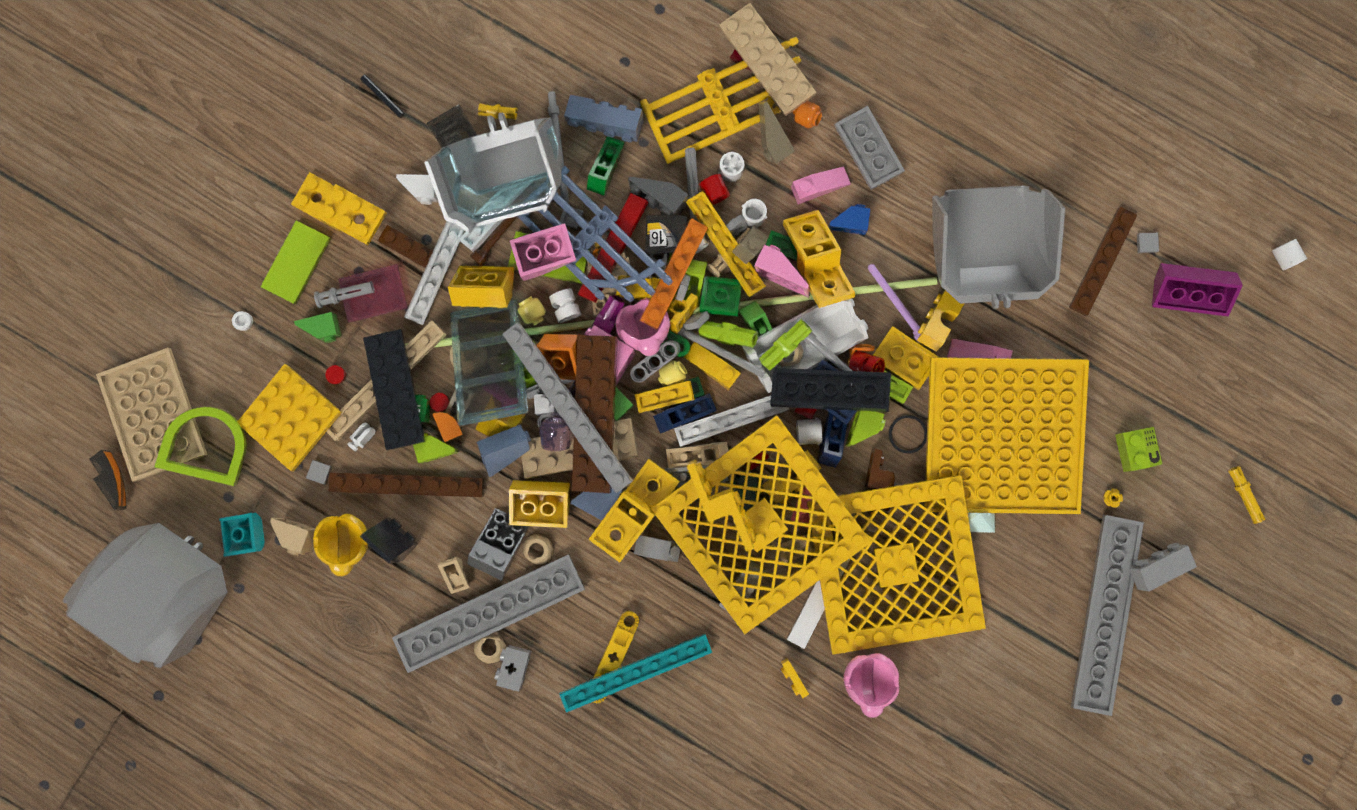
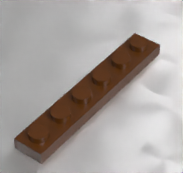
[1069,207,1137,316]

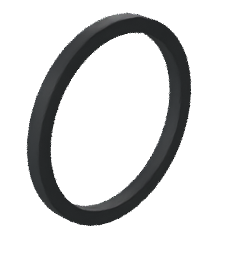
[889,415,927,454]

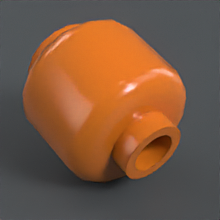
[793,101,822,129]

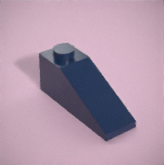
[653,393,717,434]
[817,412,847,468]

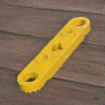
[592,611,639,703]

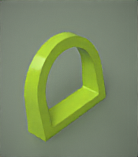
[154,407,247,486]

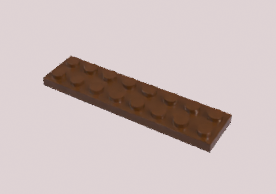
[572,335,618,493]

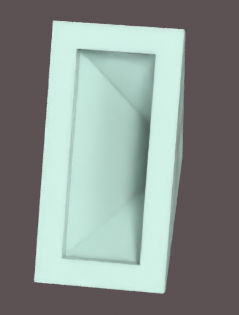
[968,513,995,533]

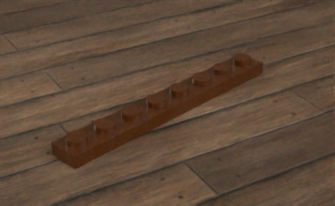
[328,473,484,497]

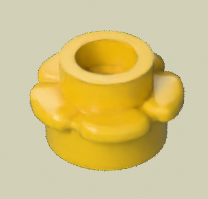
[1103,488,1123,508]

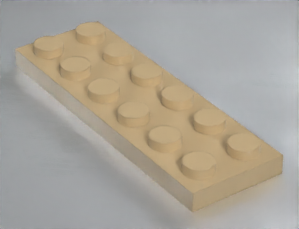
[719,3,816,116]
[521,418,638,479]

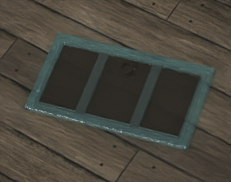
[450,300,528,426]

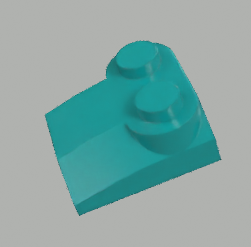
[219,513,265,557]

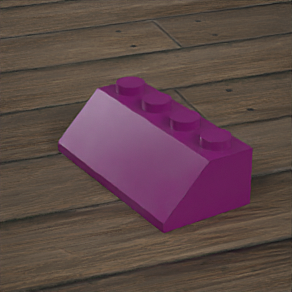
[1152,263,1243,317]

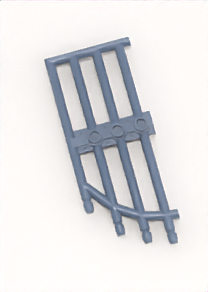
[518,166,673,302]

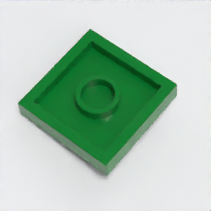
[700,276,742,316]

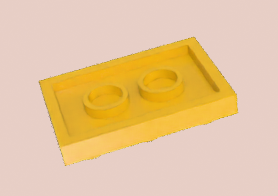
[873,326,938,390]

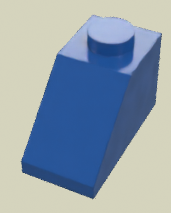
[828,204,870,235]

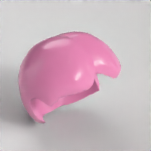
[615,298,670,356]
[843,653,899,718]

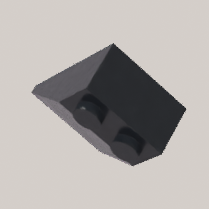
[360,518,418,564]

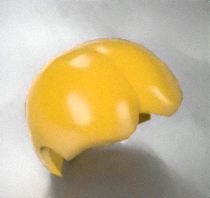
[313,514,368,577]

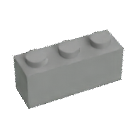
[1129,543,1197,592]

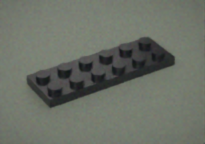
[363,329,425,451]
[770,368,891,412]

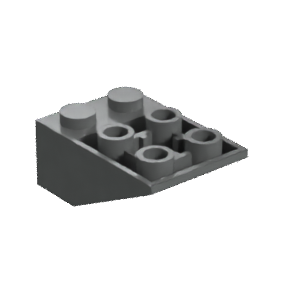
[628,177,688,221]
[467,508,529,581]

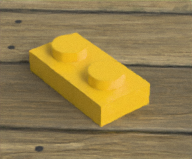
[780,658,809,698]

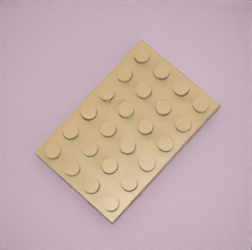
[96,348,208,482]

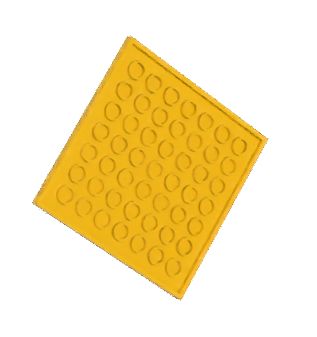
[924,357,1089,514]

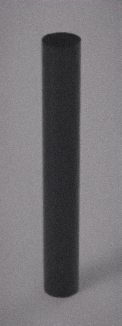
[360,75,405,118]

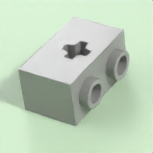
[495,645,531,692]

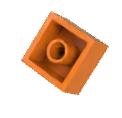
[537,334,578,380]

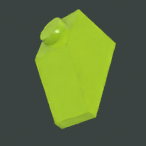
[413,433,459,464]

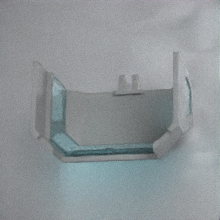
[425,112,562,233]

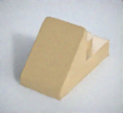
[438,557,470,594]

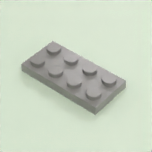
[834,106,905,190]

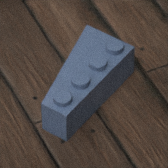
[564,95,643,142]

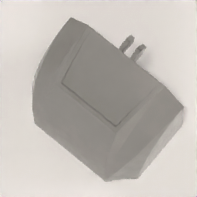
[932,185,1065,309]
[63,523,227,668]

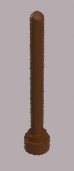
[470,191,535,266]

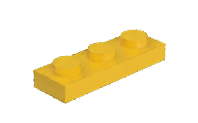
[635,381,695,413]

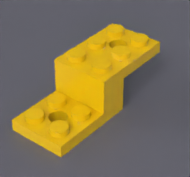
[291,172,387,246]
[783,210,855,308]
[588,459,680,563]
[686,459,756,551]

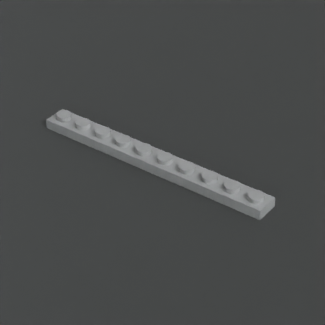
[502,322,633,493]

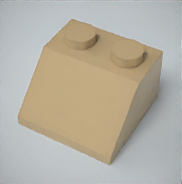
[270,518,315,555]

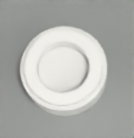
[232,311,253,331]

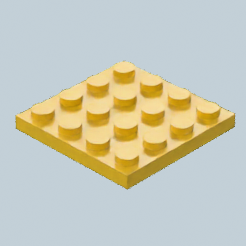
[237,364,342,472]

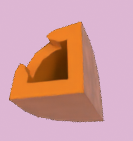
[432,412,463,442]

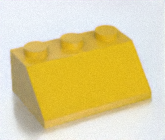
[448,266,514,308]
[509,480,570,528]

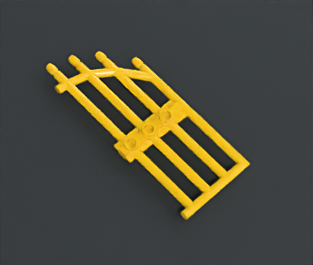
[640,37,801,164]

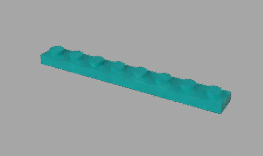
[559,633,712,713]

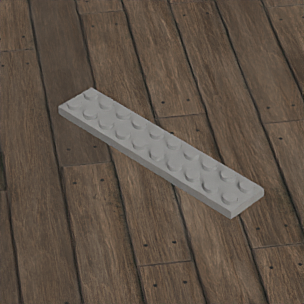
[1071,515,1144,716]
[392,554,585,673]

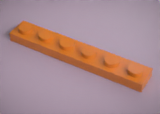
[639,218,708,329]

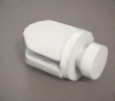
[347,422,375,452]

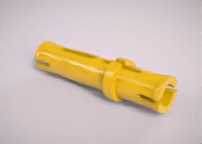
[1228,466,1266,524]

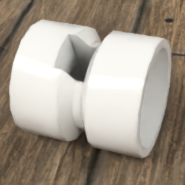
[549,289,581,323]

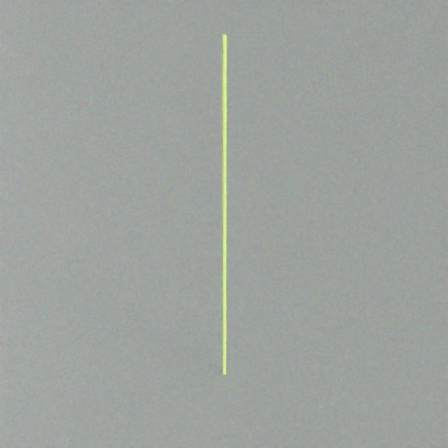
[405,277,937,347]

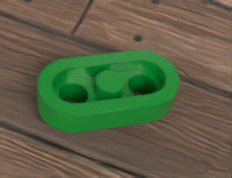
[660,329,690,357]

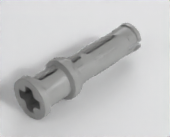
[314,281,375,308]

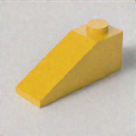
[684,342,741,391]

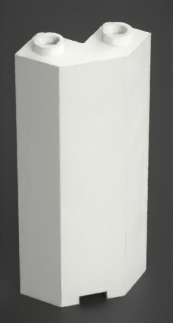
[742,298,869,393]

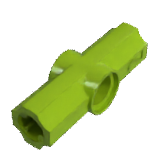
[759,319,812,371]
[698,321,758,348]

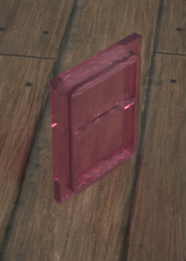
[338,264,408,323]

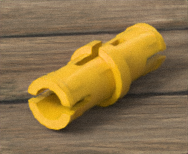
[478,104,518,120]

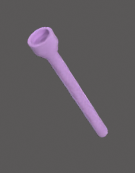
[868,264,920,343]

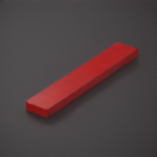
[578,193,649,303]

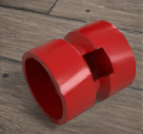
[849,350,885,372]

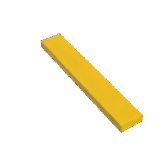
[686,191,766,297]

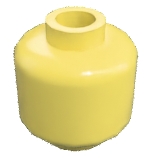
[517,296,546,326]
[658,360,687,387]

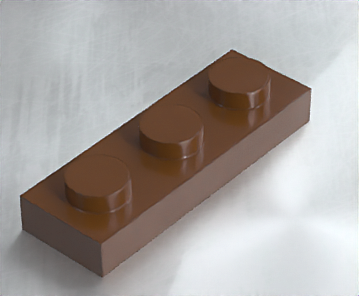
[377,225,433,268]

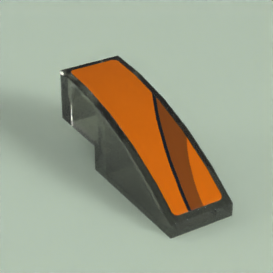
[89,450,126,510]

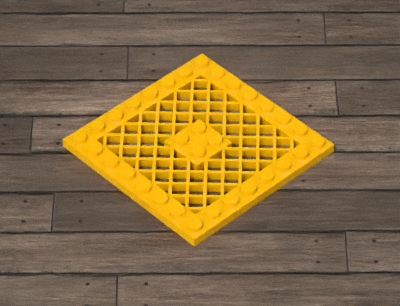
[651,415,871,634]
[807,475,986,655]

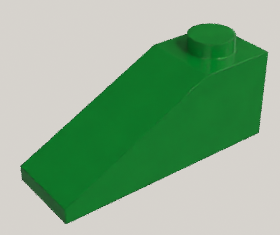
[586,136,625,196]

